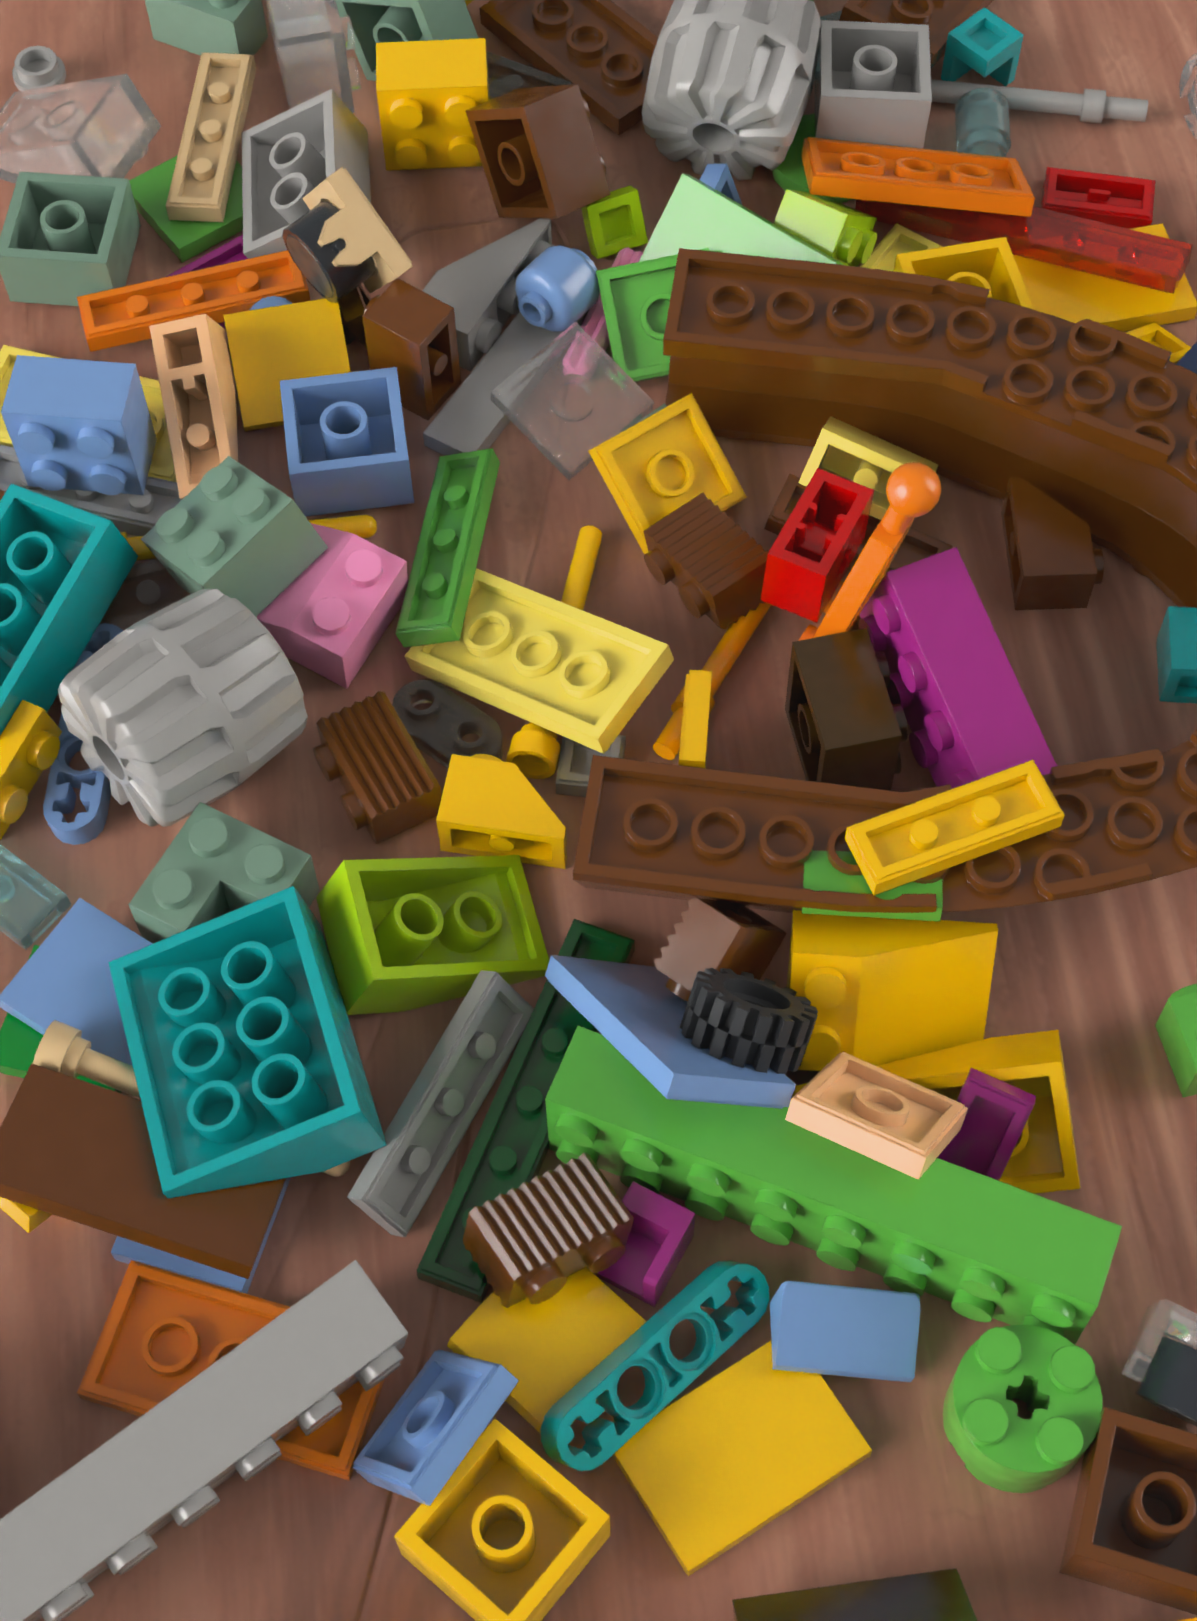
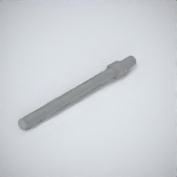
[931,80,1148,123]

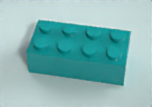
[0,483,138,735]

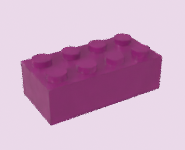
[859,547,1057,789]

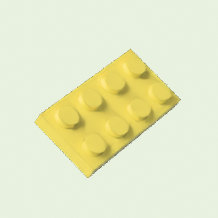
[404,568,674,754]

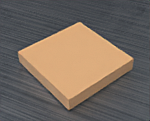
[785,1052,968,1180]

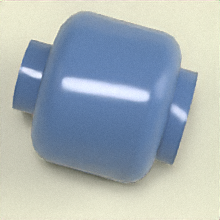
[515,245,600,332]

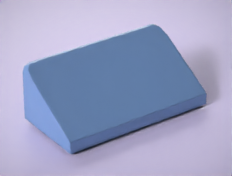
[770,1281,921,1382]

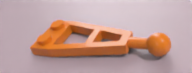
[798,462,941,641]

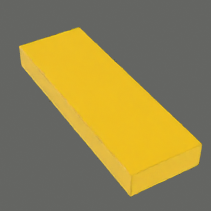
[845,760,1065,896]

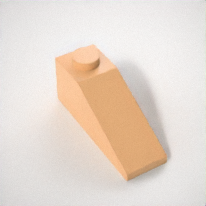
[149,314,238,500]

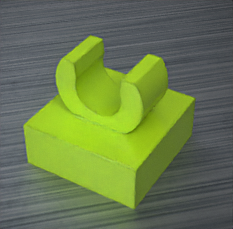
[581,185,648,259]

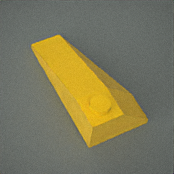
[790,1029,1080,1194]

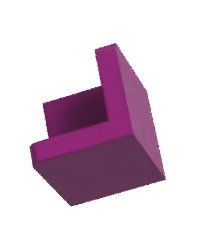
[596,1182,695,1307]

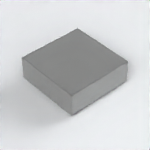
[556,735,626,797]

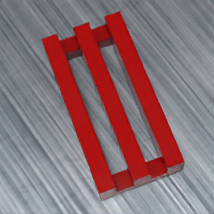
[1040,167,1156,230]

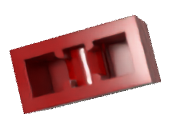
[761,468,874,623]

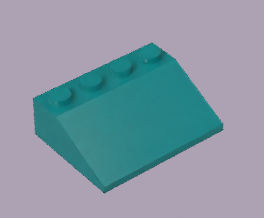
[108,886,387,1198]

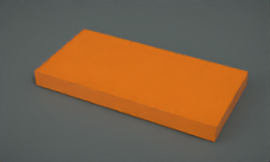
[801,137,1035,217]
[77,1260,385,1481]

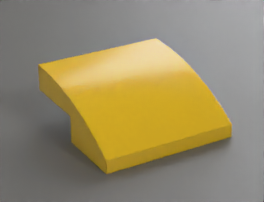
[447,1267,647,1434]

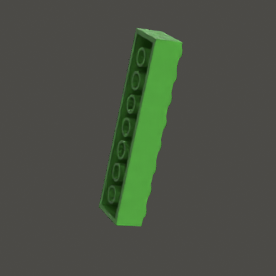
[545,1026,1122,1345]

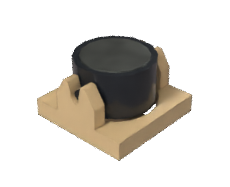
[282,167,413,303]

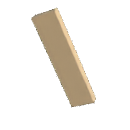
[166,53,256,222]

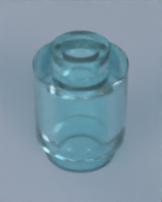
[955,88,1011,157]

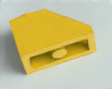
[436,754,568,869]

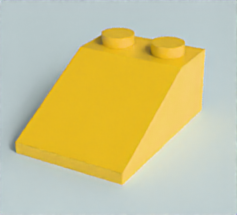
[786,910,998,1071]

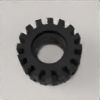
[680,968,818,1074]

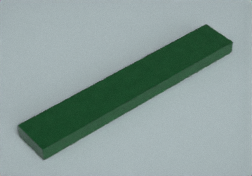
[416,919,635,1303]

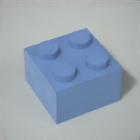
[1,355,157,495]
[280,367,415,517]

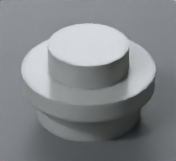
[12,46,66,96]

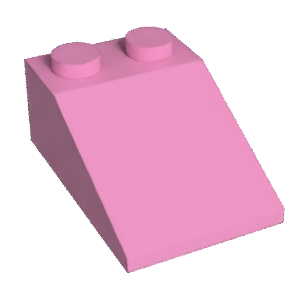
[257,523,408,689]

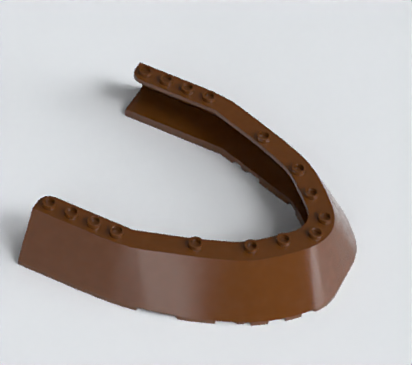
[573,248,1197,913]

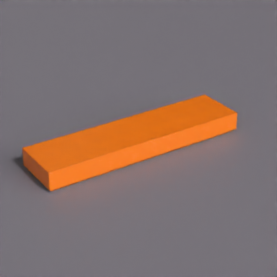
[77,250,311,352]

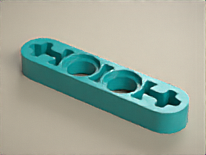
[541,1260,769,1471]

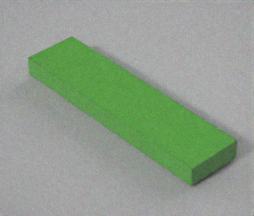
[395,448,500,648]

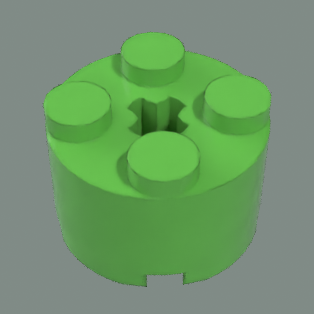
[943,1324,1103,1493]

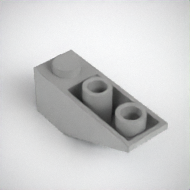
[422,218,554,371]

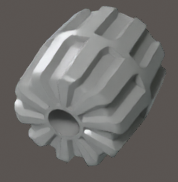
[642,0,821,181]
[58,589,308,827]

